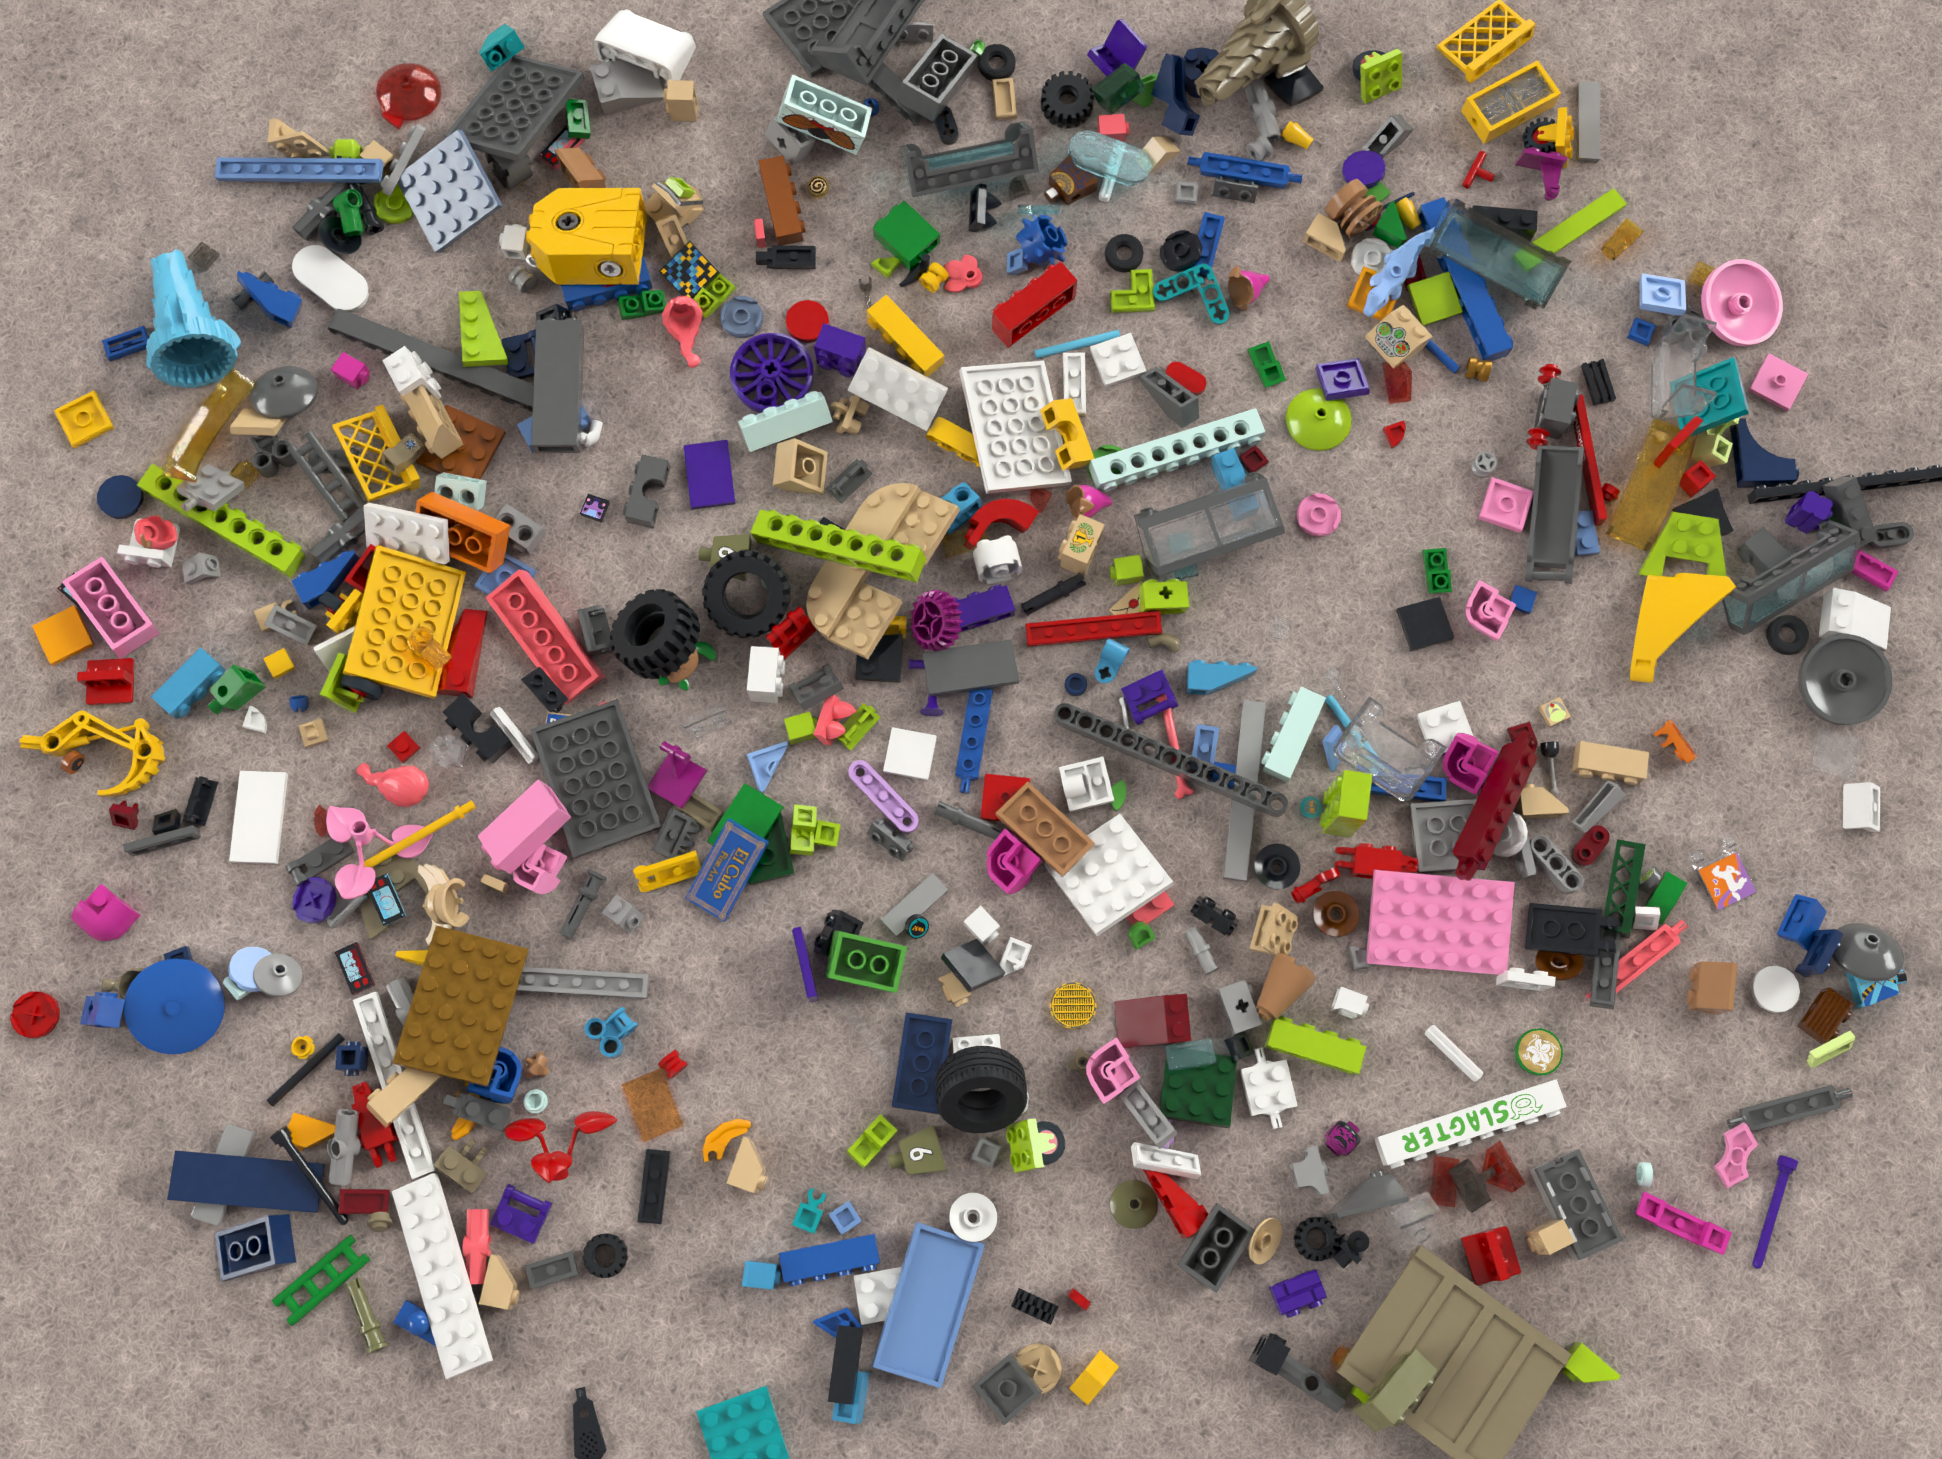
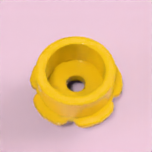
[291,1036,315,1059]

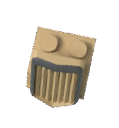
[645,181,704,228]

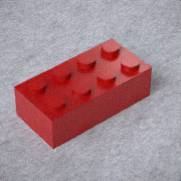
[992,261,1078,348]

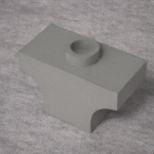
[1289,1145,1329,1196]

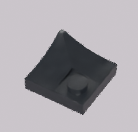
[1264,64,1324,106]
[1672,488,1734,537]
[855,634,903,682]

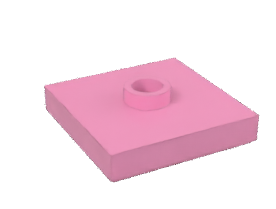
[1748,354,1808,411]
[1478,477,1534,533]

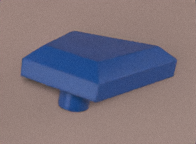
[813,1307,862,1338]

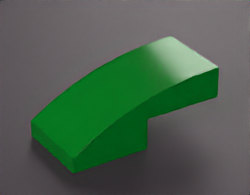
[1247,341,1286,388]
[1644,871,1687,925]

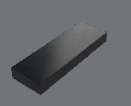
[637,1149,671,1224]
[828,1325,863,1405]

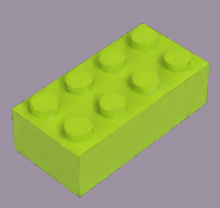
[1320,770,1372,838]

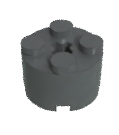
[485,153,533,190]

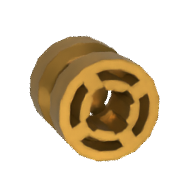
[1464,356,1492,382]

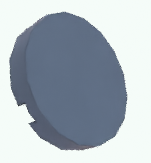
[720,296,763,338]

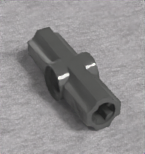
[292,182,347,241]
[310,508,365,563]
[1278,1355,1348,1413]

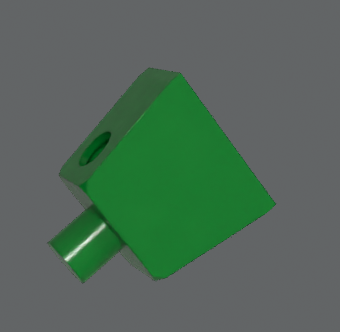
[208,664,266,715]

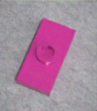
[1850,549,1899,592]

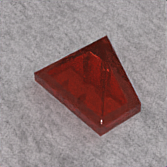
[1382,362,1412,404]
[1481,1141,1525,1193]

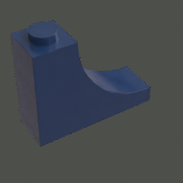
[1730,418,1799,488]

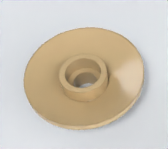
[1249,1218,1282,1264]

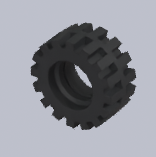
[582,1233,628,1278]

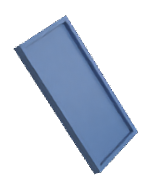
[871,1222,985,1388]

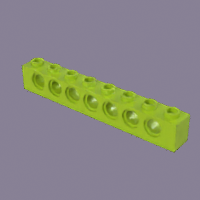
[137,463,306,578]
[750,509,927,583]

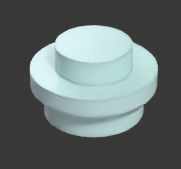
[523,1089,548,1114]

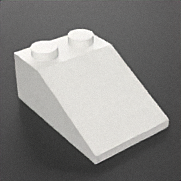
[1819,588,1891,650]

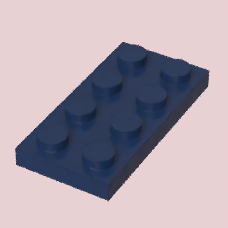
[891,1012,953,1114]

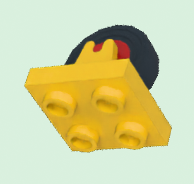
[318,589,363,635]

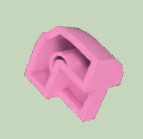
[1465,580,1516,641]
[513,844,567,894]
[1086,1037,1141,1104]

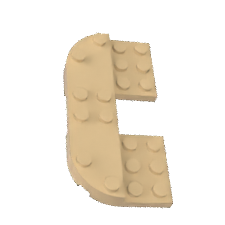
[806,483,960,659]

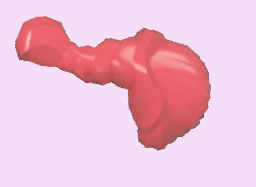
[662,296,703,368]
[356,763,429,808]

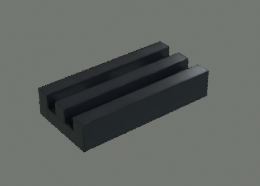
[1581,359,1616,405]

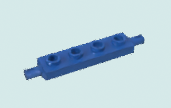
[1187,152,1303,189]
[955,688,993,794]

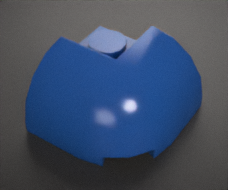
[467,1047,522,1104]

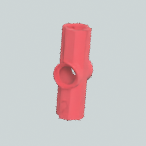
[463,1209,491,1284]

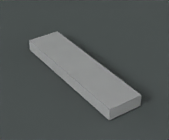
[1577,81,1600,162]

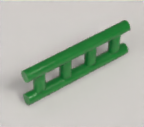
[272,1234,371,1326]

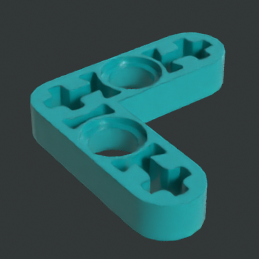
[1153,264,1229,325]

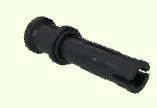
[346,182,384,235]

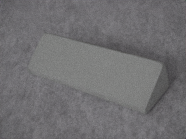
[191,1124,255,1226]

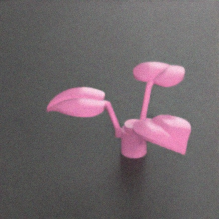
[326,806,433,900]

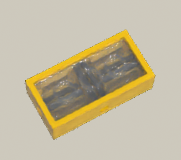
[1461,60,1561,144]

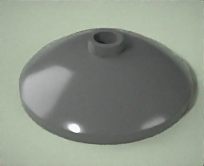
[250,366,318,419]
[1832,923,1904,981]

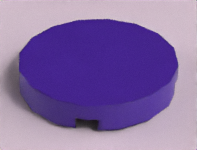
[1342,150,1386,189]
[292,877,337,924]

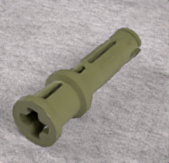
[345,1278,388,1355]

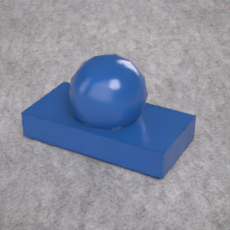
[393,1300,436,1346]

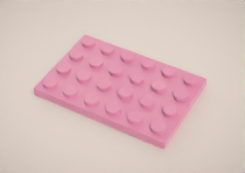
[1366,870,1515,975]

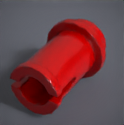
[1291,878,1322,904]

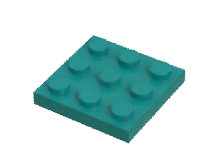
[1670,357,1750,437]
[696,1385,790,1459]

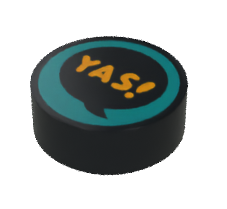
[904,914,929,939]

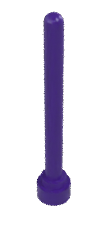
[1752,1155,1799,1269]

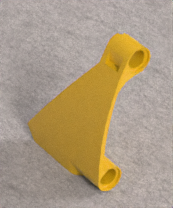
[1630,573,1736,683]

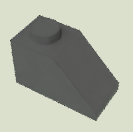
[1363,114,1414,158]

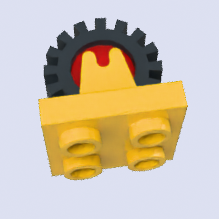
[1523,107,1574,168]

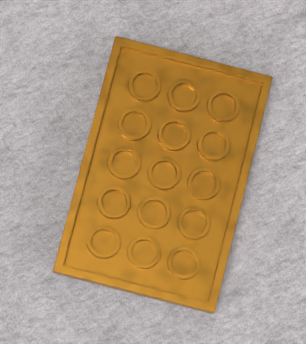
[392,925,529,1087]

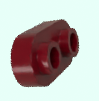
[1571,825,1610,866]

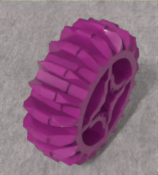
[909,590,964,651]

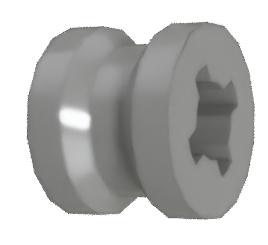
[1246,136,1273,161]
[509,265,537,294]
[1471,451,1497,478]

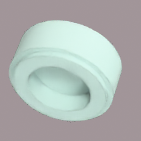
[1636,1162,1653,1187]

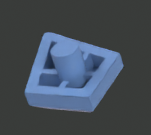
[1322,725,1348,772]

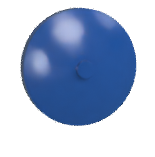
[124,958,225,1054]

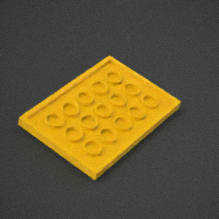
[343,545,466,699]

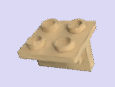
[1249,903,1298,956]

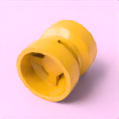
[919,262,949,293]

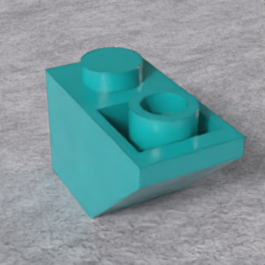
[479,23,525,72]

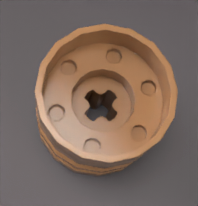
[1325,179,1383,238]

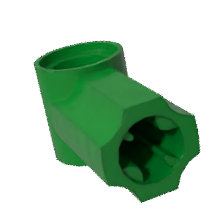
[333,189,364,236]

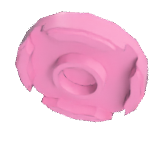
[1296,493,1341,537]

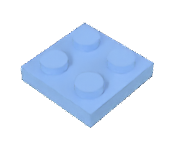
[1639,273,1686,316]

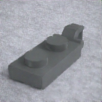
[442,1092,511,1132]

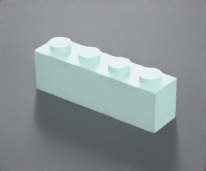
[738,391,833,452]
[1261,687,1326,783]

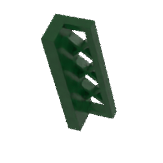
[1604,839,1646,938]

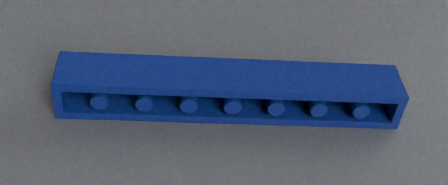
[1417,197,1513,361]

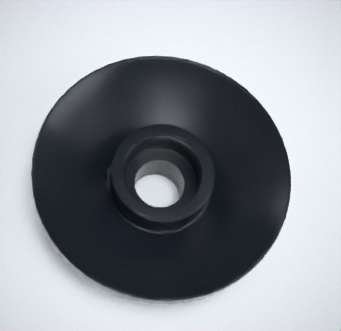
[318,217,362,254]
[1254,843,1301,890]

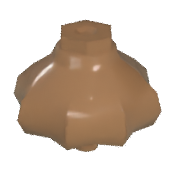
[522,1051,549,1078]

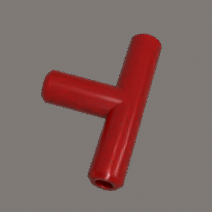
[1462,151,1495,189]

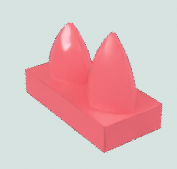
[813,694,856,745]

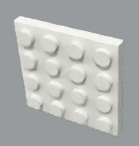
[1044,814,1174,936]

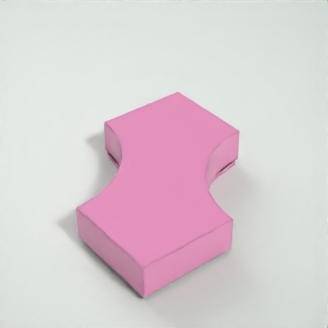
[1714,1122,1758,1188]

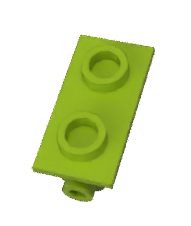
[836,703,881,751]

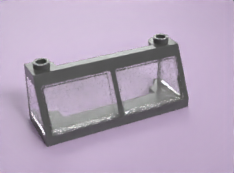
[1134,472,1285,576]

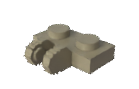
[433,1138,488,1194]

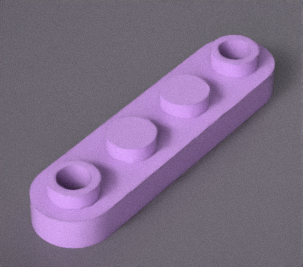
[848,760,919,833]

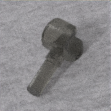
[859,277,872,309]

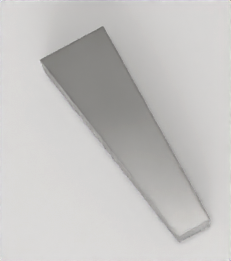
[1572,780,1626,833]

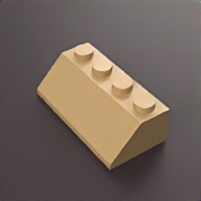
[400,384,464,459]

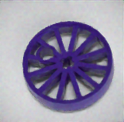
[730,333,814,413]

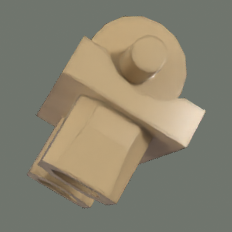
[830,394,869,435]

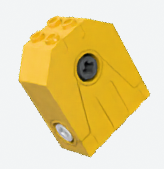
[526,188,648,285]

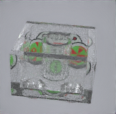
[1384,1191,1447,1261]

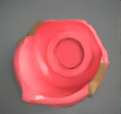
[134,515,177,550]

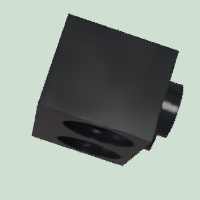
[1249,1333,1290,1376]

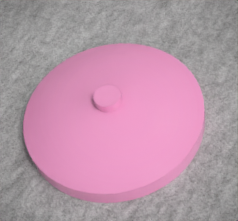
[1701,259,1783,347]

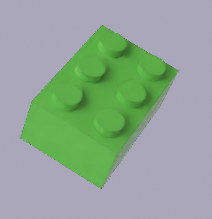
[824,931,907,993]

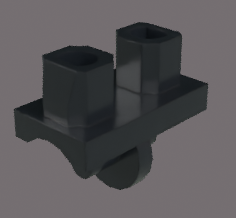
[1333,1230,1370,1269]

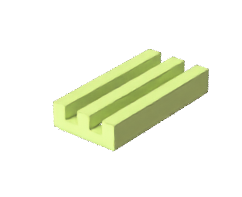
[1807,1031,1855,1068]

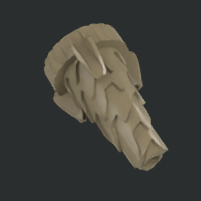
[1194,0,1319,107]

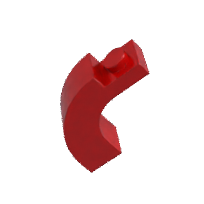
[963,499,1039,550]

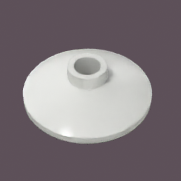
[949,1193,997,1242]

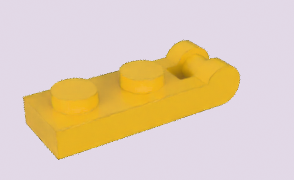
[633,850,701,892]

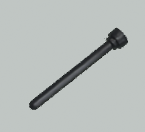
[270,1125,349,1225]

